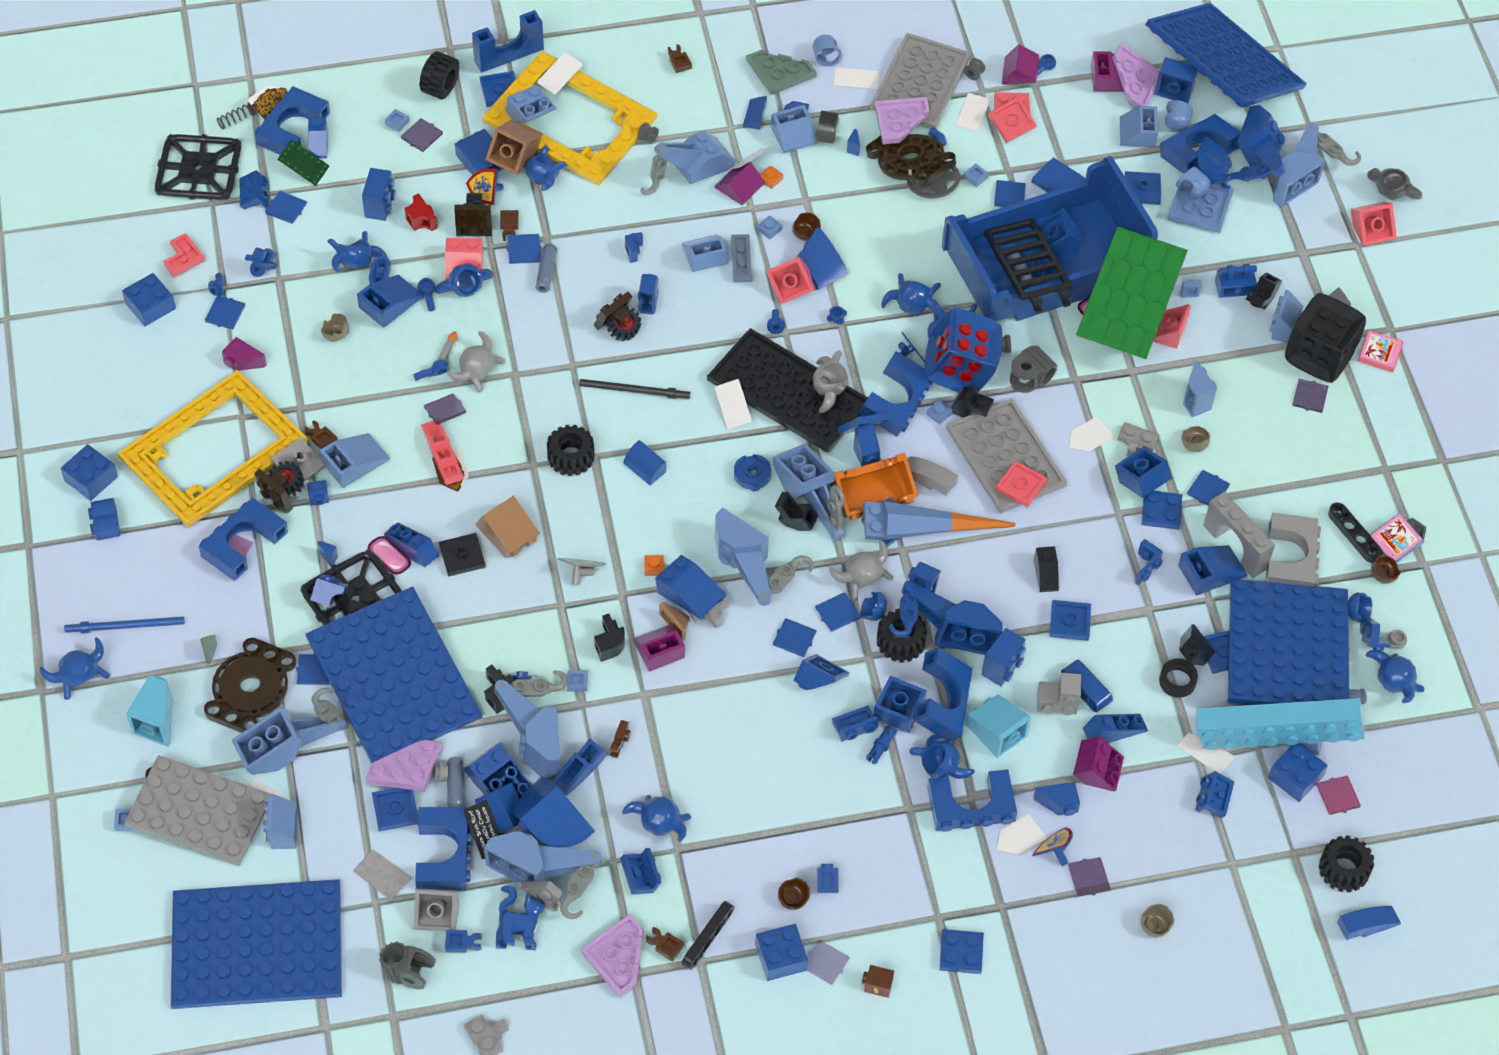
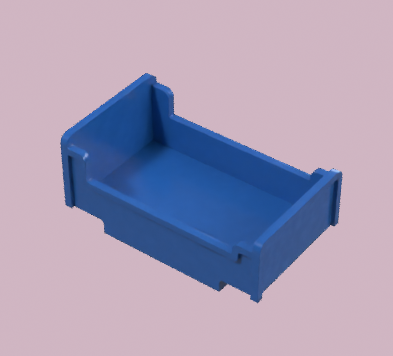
[941,156,1158,322]

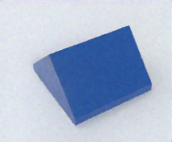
[475,782,519,833]

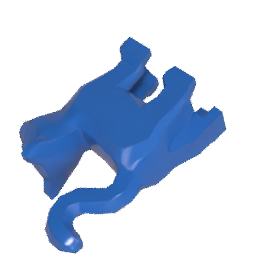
[496,885,545,951]

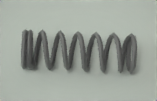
[217,102,257,130]

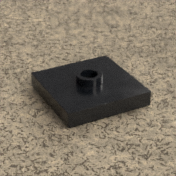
[439,533,486,577]

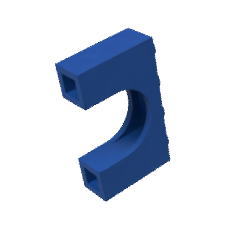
[472,10,544,73]
[254,86,330,155]
[1160,114,1240,174]
[859,351,933,437]
[199,497,288,581]
[914,647,972,742]
[927,769,1017,832]
[415,807,472,890]

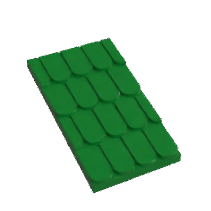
[1076,226,1188,359]

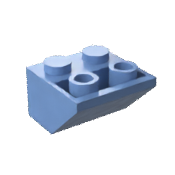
[506,85,556,123]
[771,105,817,153]
[1120,106,1158,147]
[682,234,727,272]
[1270,289,1304,343]
[1183,361,1217,418]
[263,794,298,849]

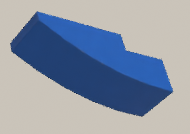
[552,738,608,796]
[1337,906,1401,940]

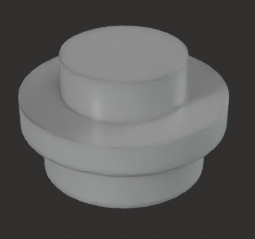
[1387,630,1407,649]
[434,762,448,783]

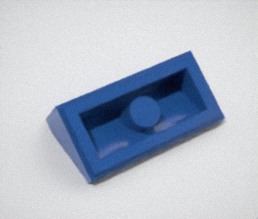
[743,96,767,130]

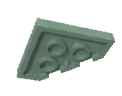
[746,50,817,95]

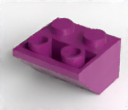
[1091,51,1124,92]
[633,625,685,672]
[1073,736,1124,792]

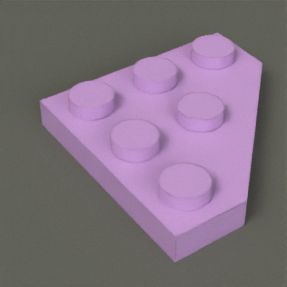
[1112,43,1160,107]
[875,97,930,144]
[366,740,443,792]
[581,914,643,998]

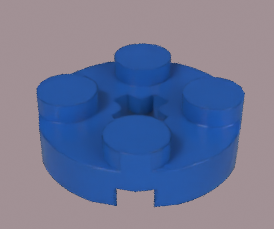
[734,454,771,491]

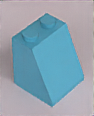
[126,675,173,746]
[966,694,1031,758]

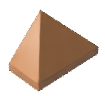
[659,602,690,641]

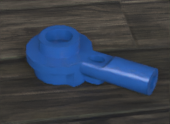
[1037,54,1056,76]
[417,278,435,311]
[413,359,449,381]

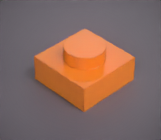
[760,166,783,189]
[644,555,664,576]

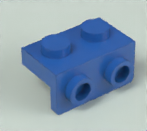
[239,170,269,210]
[1360,617,1390,651]
[832,705,879,742]
[620,848,661,895]

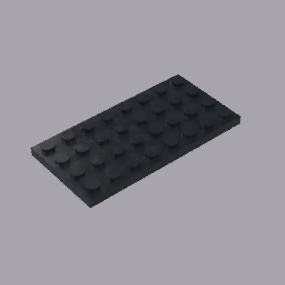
[707,328,868,453]

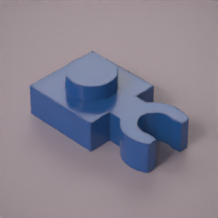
[445,930,482,953]

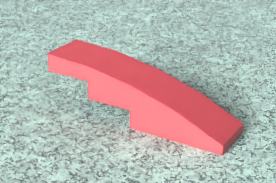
[421,419,464,485]

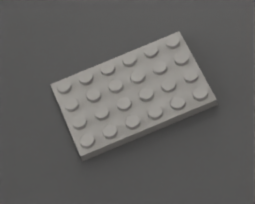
[870,33,971,129]
[946,398,1067,514]
[124,755,270,866]

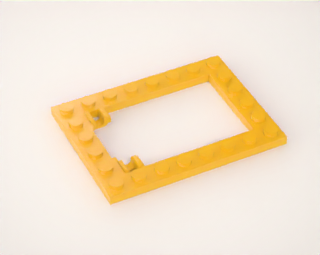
[482,51,658,186]
[117,370,309,528]

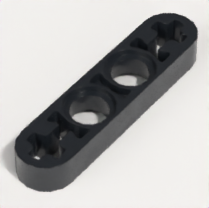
[1328,502,1382,563]
[682,901,735,970]

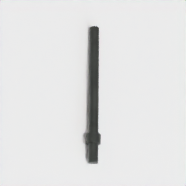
[579,379,691,399]

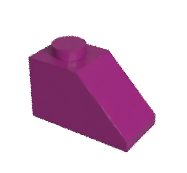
[222,337,267,371]

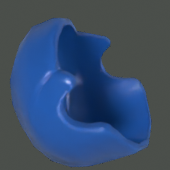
[860,592,887,621]
[1347,592,1372,623]

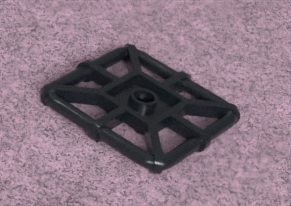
[154,134,242,200]
[300,550,402,626]

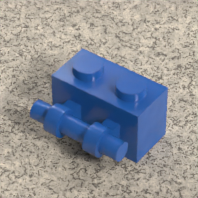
[1215,264,1257,298]

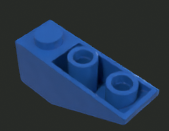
[384,522,439,567]
[1083,714,1148,743]

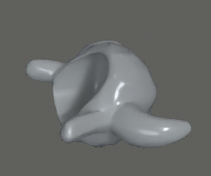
[447,331,505,392]
[813,350,849,413]
[829,540,893,600]

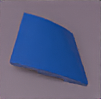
[796,227,849,290]

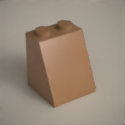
[485,119,543,175]
[475,495,540,558]

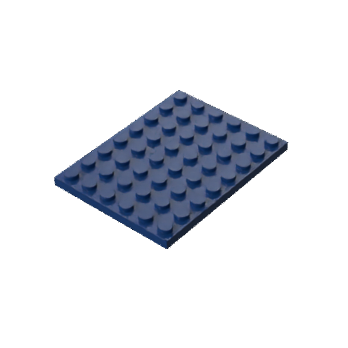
[1145,2,1307,108]
[1228,579,1349,705]
[305,586,482,764]
[171,879,342,1009]

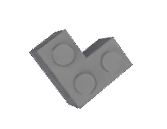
[1037,673,1081,715]

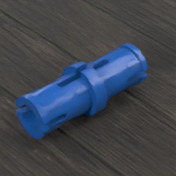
[866,726,897,764]

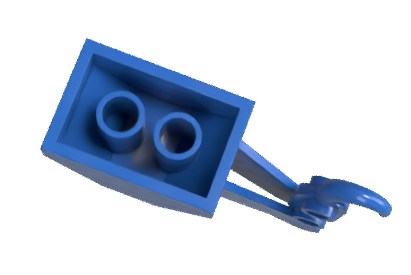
[1222,105,1285,189]
[889,581,1003,655]

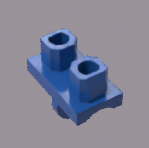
[245,247,277,277]

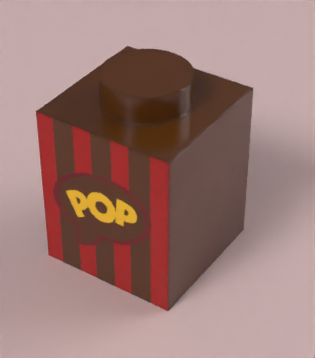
[862,965,895,998]

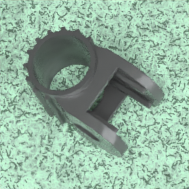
[1009,345,1058,393]
[379,941,436,990]

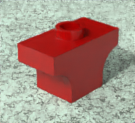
[404,193,437,231]

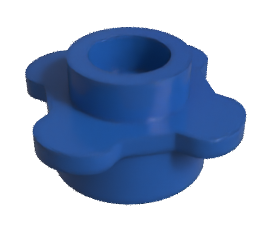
[827,306,847,325]

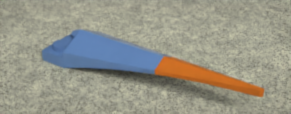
[863,501,1016,540]

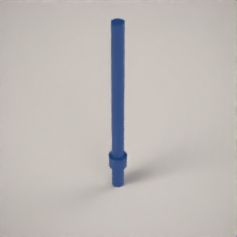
[64,617,185,634]

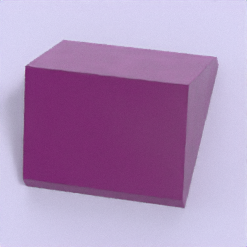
[1002,44,1039,85]
[715,162,764,205]

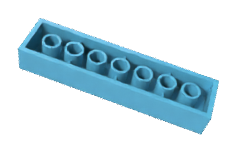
[1197,698,1365,750]

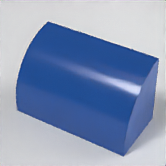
[623,440,666,486]

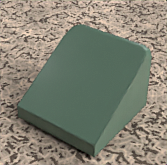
[200,635,217,664]

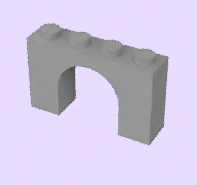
[1203,491,1275,579]
[1265,512,1321,587]

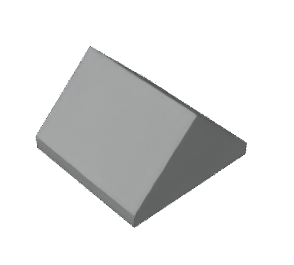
[414,888,459,931]

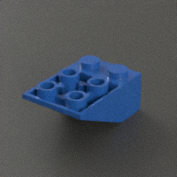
[357,275,424,328]
[1178,545,1248,596]
[463,742,532,799]

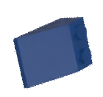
[655,555,727,620]

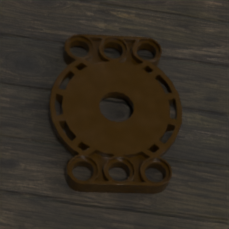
[866,134,957,187]
[204,637,296,733]

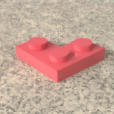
[163,233,205,277]

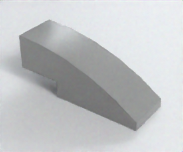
[908,456,958,496]

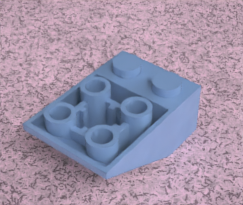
[319,433,390,488]

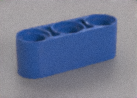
[1061,660,1113,712]

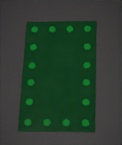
[277,140,329,186]

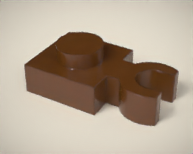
[668,44,692,73]
[500,210,519,241]
[305,420,338,449]
[610,720,631,758]
[646,927,685,962]

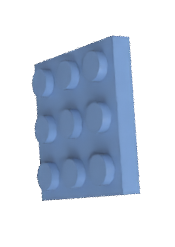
[1168,175,1233,233]

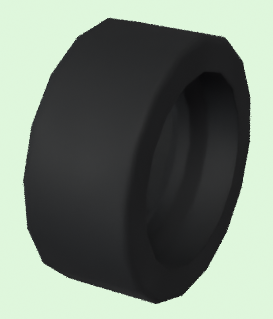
[1159,658,1198,698]

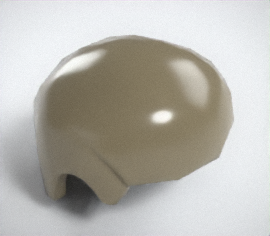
[321,314,349,342]
[1181,426,1210,452]
[1140,904,1174,938]

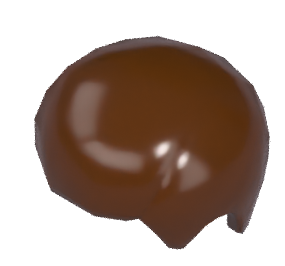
[792,212,821,242]
[1371,556,1401,584]
[778,877,810,910]

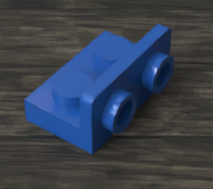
[1195,771,1234,818]

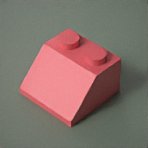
[1351,202,1397,246]
[445,238,484,280]

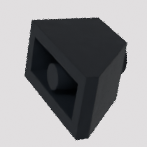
[1034,546,1059,593]
[1179,624,1215,666]

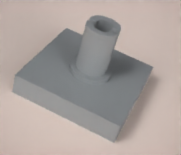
[271,437,325,483]

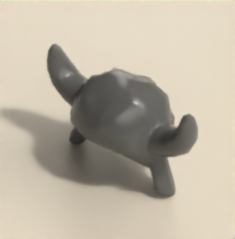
[1367,168,1422,200]

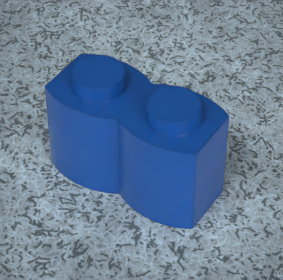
[638,274,659,315]
[88,498,120,540]

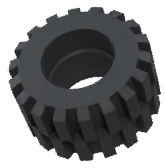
[419,51,459,100]
[547,424,595,476]
[876,609,927,663]
[1319,835,1374,893]

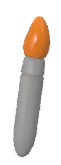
[437,331,457,361]

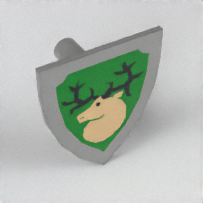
[557,558,606,585]

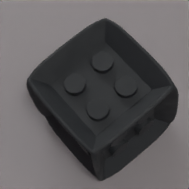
[1285,293,1366,383]

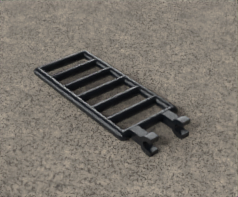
[984,218,1072,314]

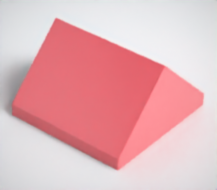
[766,256,814,304]
[1153,304,1191,349]

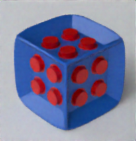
[925,308,1002,392]

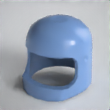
[813,35,842,66]
[1165,100,1193,132]
[1176,166,1211,199]

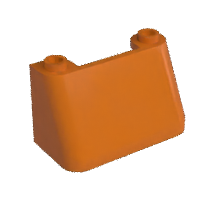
[830,452,918,521]

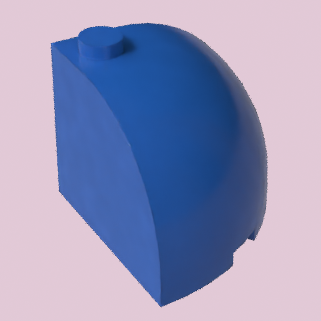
[514,776,595,847]

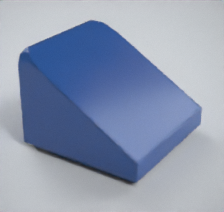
[847,129,860,156]
[317,541,338,567]

